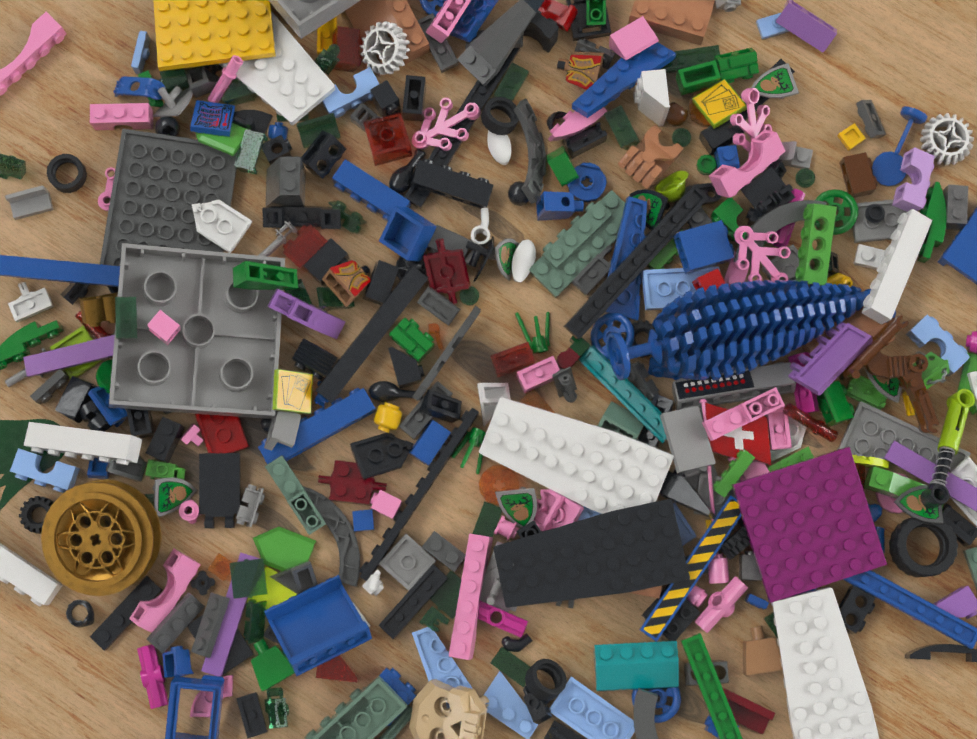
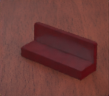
[722,687,776,734]

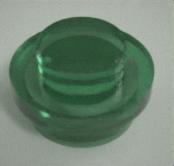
[672,128,691,147]
[795,168,815,188]
[460,286,479,306]

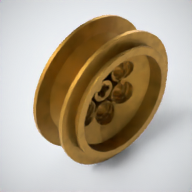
[41,479,162,596]

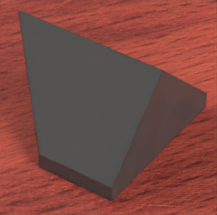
[185,66,231,98]
[106,455,147,481]
[270,561,318,594]

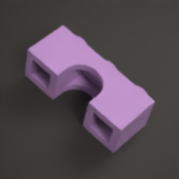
[892,147,935,212]

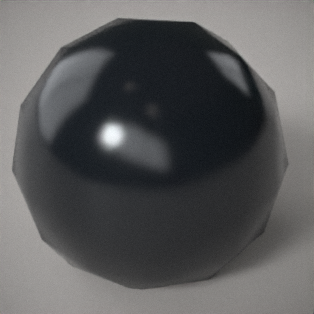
[155,116,180,136]
[508,181,529,206]

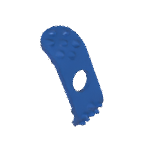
[113,76,166,100]

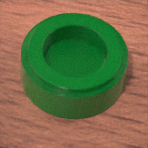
[696,155,717,175]

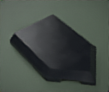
[350,432,413,480]

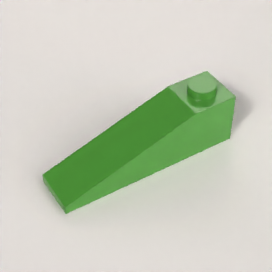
[863,466,944,509]

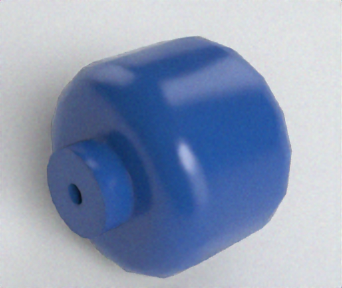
[268,122,288,140]

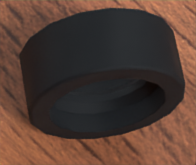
[481,97,519,135]
[47,154,87,193]
[525,659,567,701]

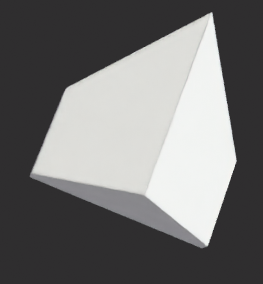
[477,383,511,426]

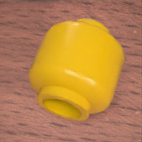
[373,402,402,433]

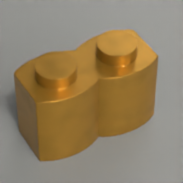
[79,292,118,327]

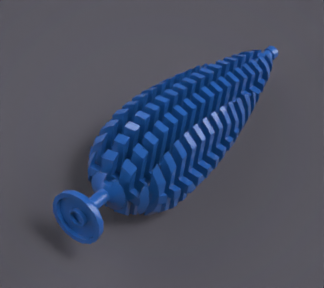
[607,280,871,381]

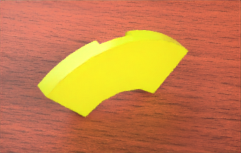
[852,455,889,469]

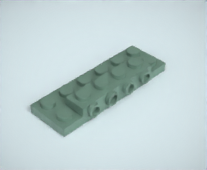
[529,190,625,298]
[305,676,408,739]

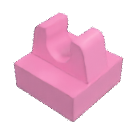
[180,423,204,447]

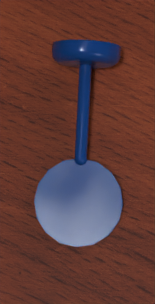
[872,106,928,186]

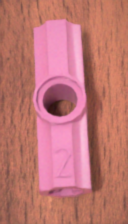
[695,576,748,633]

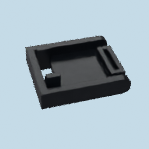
[566,0,611,42]

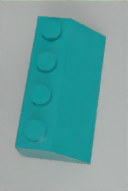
[593,641,679,691]

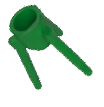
[515,312,550,354]
[451,427,486,475]

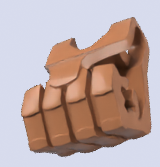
[618,125,684,189]

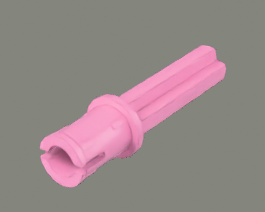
[208,55,243,103]

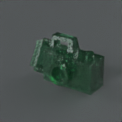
[0,153,26,180]
[264,687,289,728]

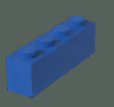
[332,159,411,222]

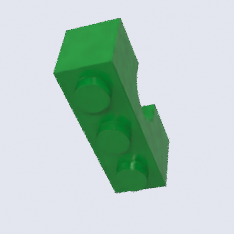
[711,197,771,247]

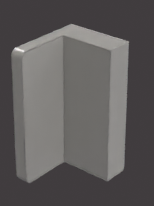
[5,186,54,220]
[264,411,301,451]

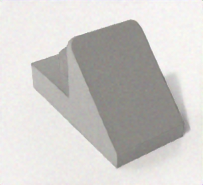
[779,141,813,170]

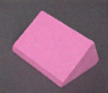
[609,16,659,60]

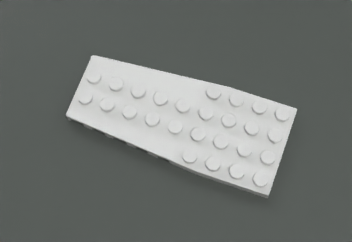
[219,12,335,125]
[479,397,674,514]
[771,587,879,739]

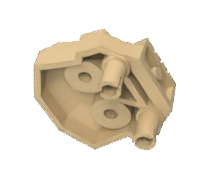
[409,679,489,739]

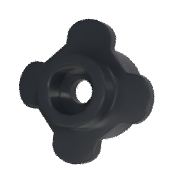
[191,571,215,595]

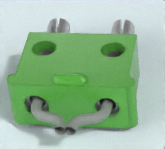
[913,351,950,389]

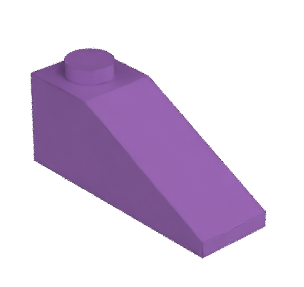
[912,586,977,620]

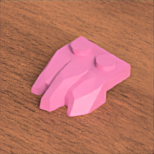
[533,489,584,532]

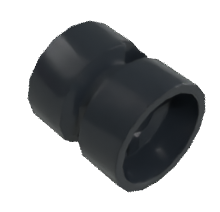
[78,400,114,432]

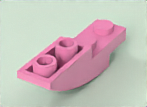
[548,107,607,142]
[702,387,785,441]

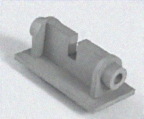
[236,484,265,527]

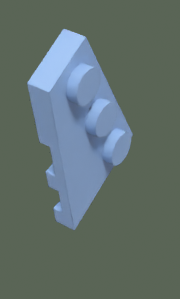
[484,671,538,739]

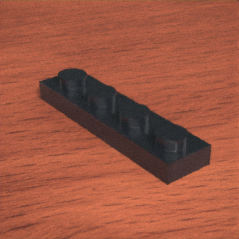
[378,564,449,639]
[90,576,162,651]

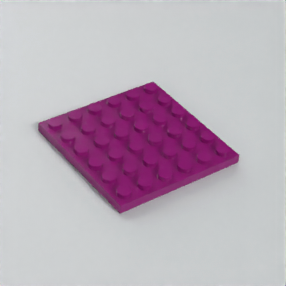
[732,447,887,603]

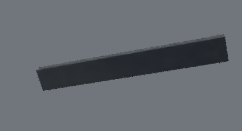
[315,266,428,403]

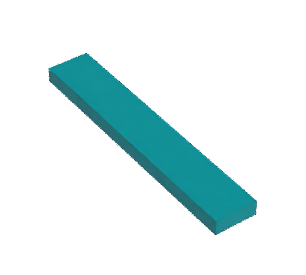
[579,345,667,444]

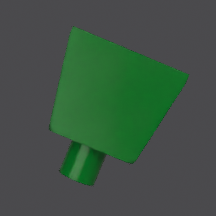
[251,639,295,692]

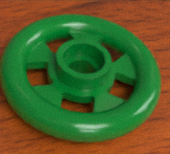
[815,189,859,235]

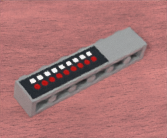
[672,362,796,410]

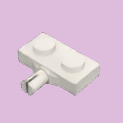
[8,282,54,323]

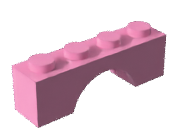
[709,130,785,198]
[129,548,201,633]

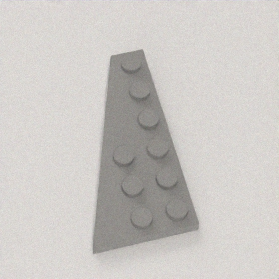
[837,401,971,470]

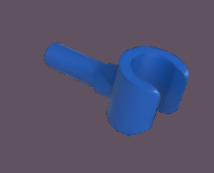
[314,381,329,407]

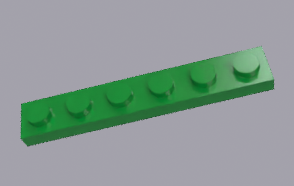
[681,633,743,739]

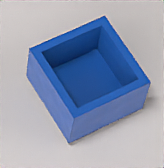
[379,206,437,261]

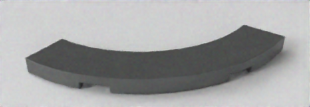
[514,98,546,204]
[733,200,827,266]
[412,305,481,401]
[303,486,361,587]
[633,688,659,739]

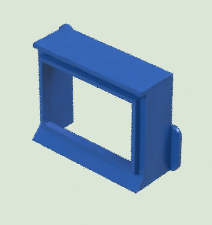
[165,675,225,739]

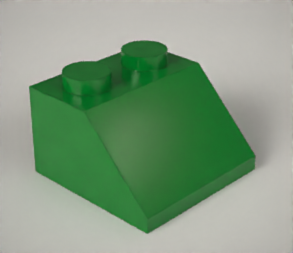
[816,380,854,428]

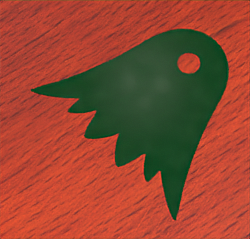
[0,419,64,510]

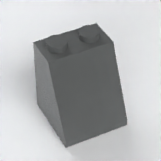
[266,157,306,207]

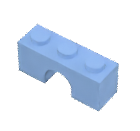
[322,67,379,119]
[906,314,970,376]
[10,448,80,493]

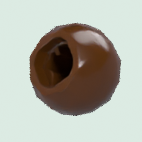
[665,102,688,126]

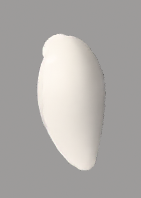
[487,130,511,165]
[511,239,536,282]

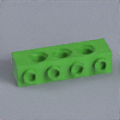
[795,203,837,286]

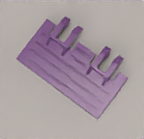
[788,322,873,396]

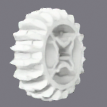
[360,21,411,75]
[920,113,974,166]

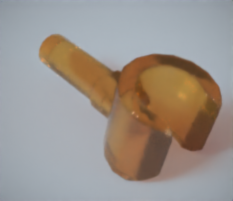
[428,323,444,350]

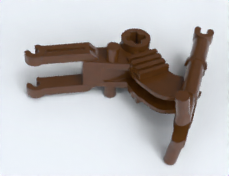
[839,315,940,433]

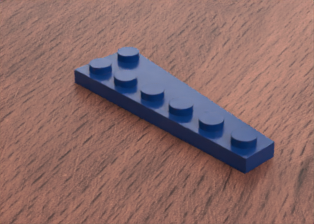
[449,0,498,43]
[572,42,676,118]
[605,196,647,321]

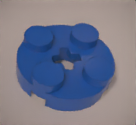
[567,163,606,202]

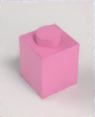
[370,490,403,520]

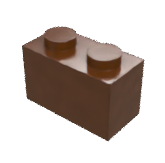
[839,152,877,198]

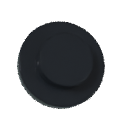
[865,204,885,224]

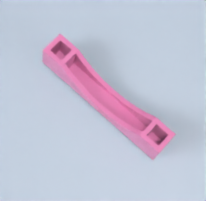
[0,12,66,96]
[449,534,493,660]

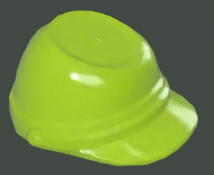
[655,171,689,202]

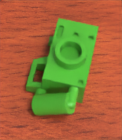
[145,459,185,480]

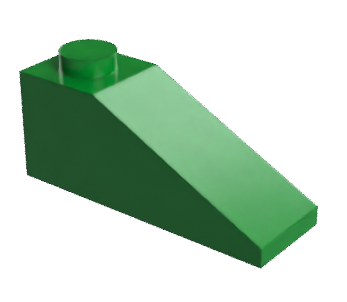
[233,261,298,290]

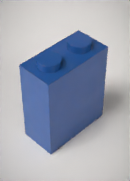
[673,220,734,274]

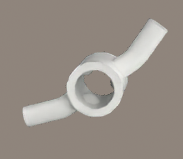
[465,208,490,266]

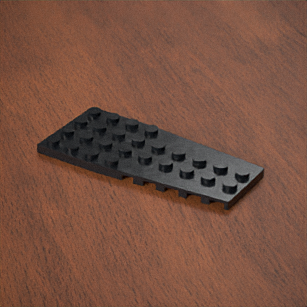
[493,498,690,608]

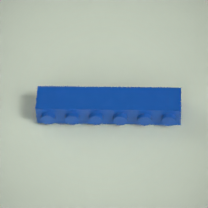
[258,388,377,464]

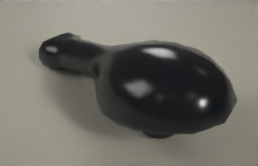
[389,149,426,193]
[368,381,423,402]

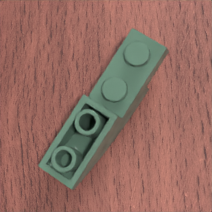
[265,455,326,535]

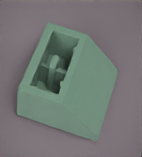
[597,401,644,439]

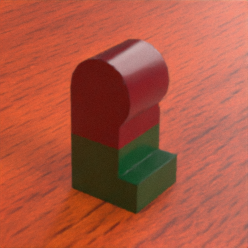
[556,336,591,370]

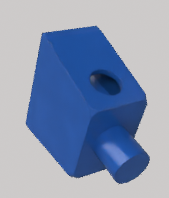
[536,191,584,221]

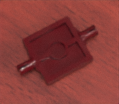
[423,238,471,304]
[318,460,387,506]

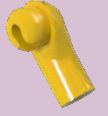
[827,273,853,287]

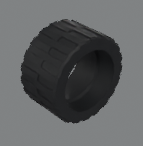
[889,517,958,577]

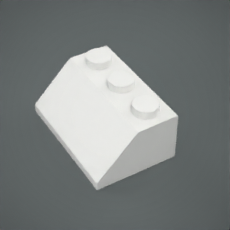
[633,69,670,126]

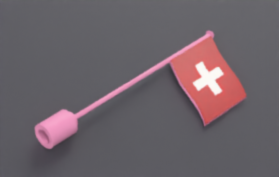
[699,398,771,584]

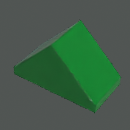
[546,146,579,187]

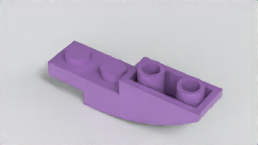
[268,288,346,339]

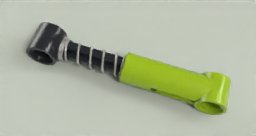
[920,389,975,509]

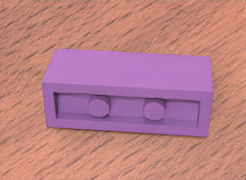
[776,0,837,52]

